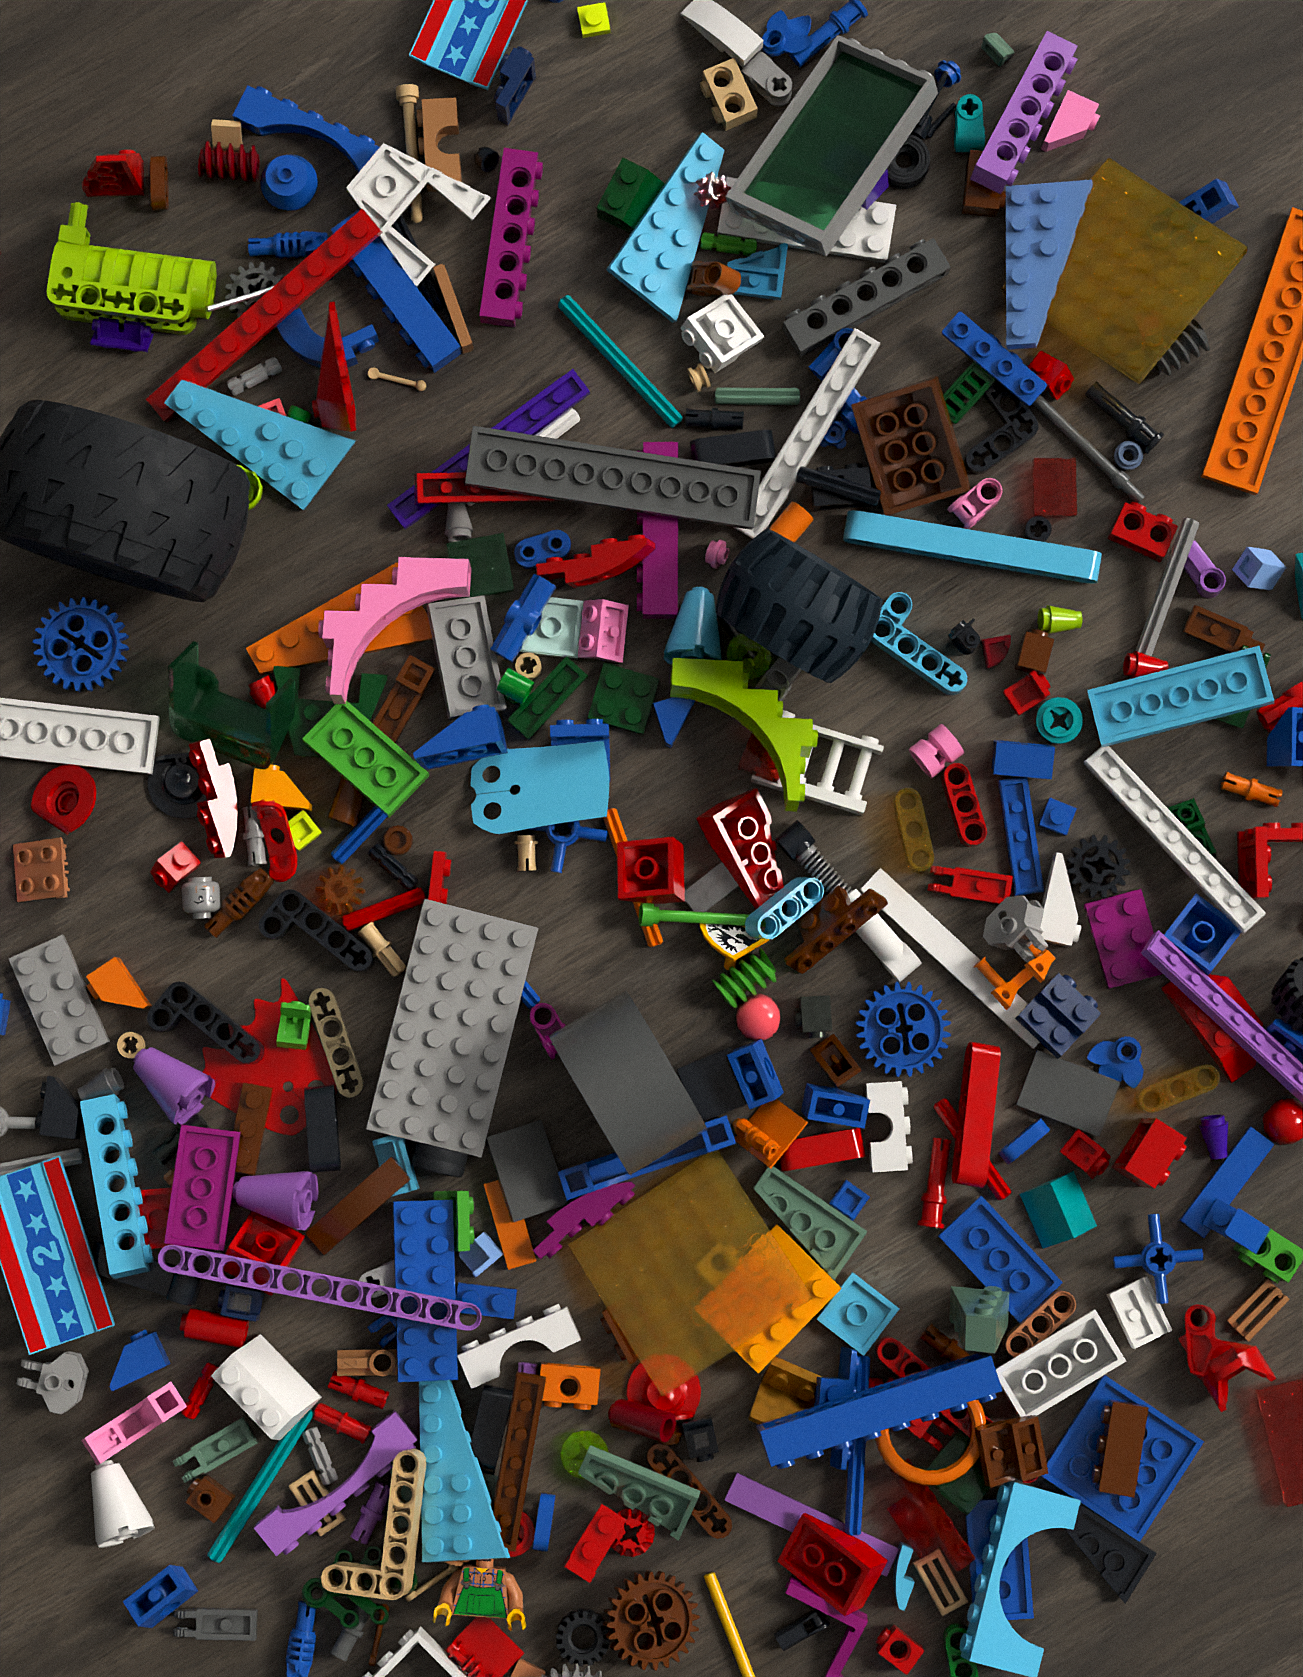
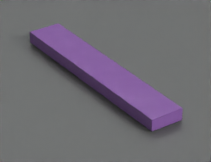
[724,1472,899,1577]

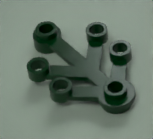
[302,1546,418,1630]

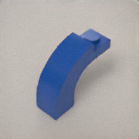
[277,308,379,368]

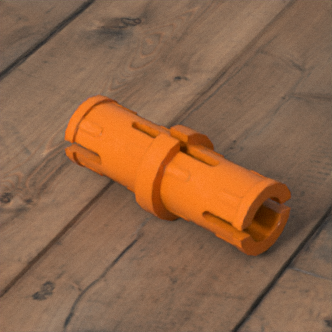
[1220,771,1283,807]

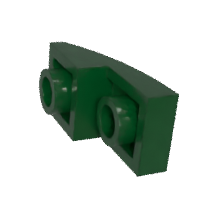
[1168,798,1217,857]

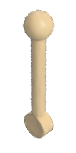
[368,368,426,391]
[405,1564,460,1602]

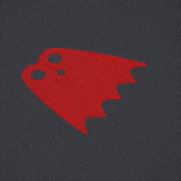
[202,978,337,1136]

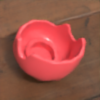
[736,994,780,1041]

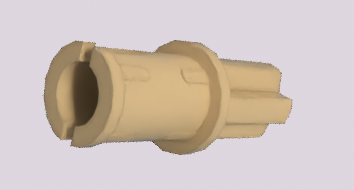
[358,922,406,977]

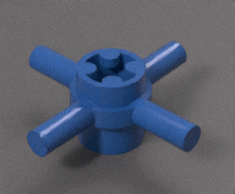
[530,821,608,873]
[1113,1213,1203,1304]

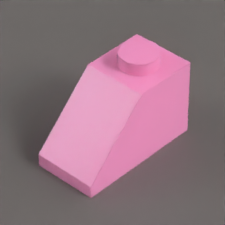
[1041,90,1100,152]

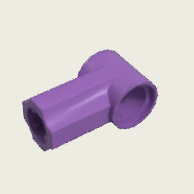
[1183,541,1226,598]

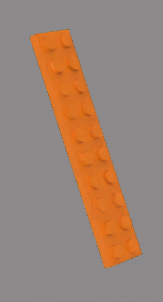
[1201,207,1303,496]

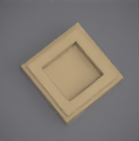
[211,119,243,151]

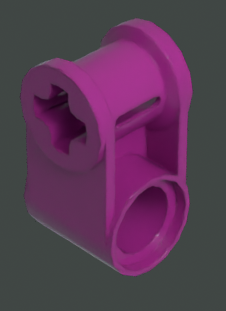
[530,1003,566,1060]

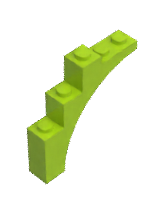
[670,658,818,812]

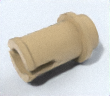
[515,835,538,871]

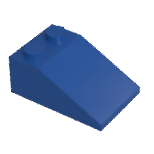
[413,705,508,770]

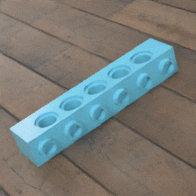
[80,1094,153,1279]

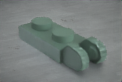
[172,1417,258,1483]

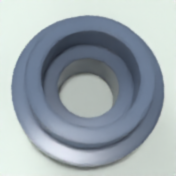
[1114,441,1143,470]

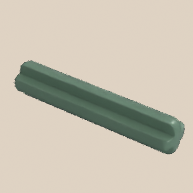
[715,387,800,405]

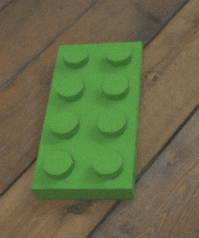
[303,700,429,818]

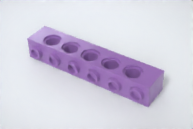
[970,31,1078,194]

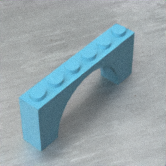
[960,1481,1081,1677]

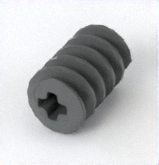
[1144,319,1210,376]

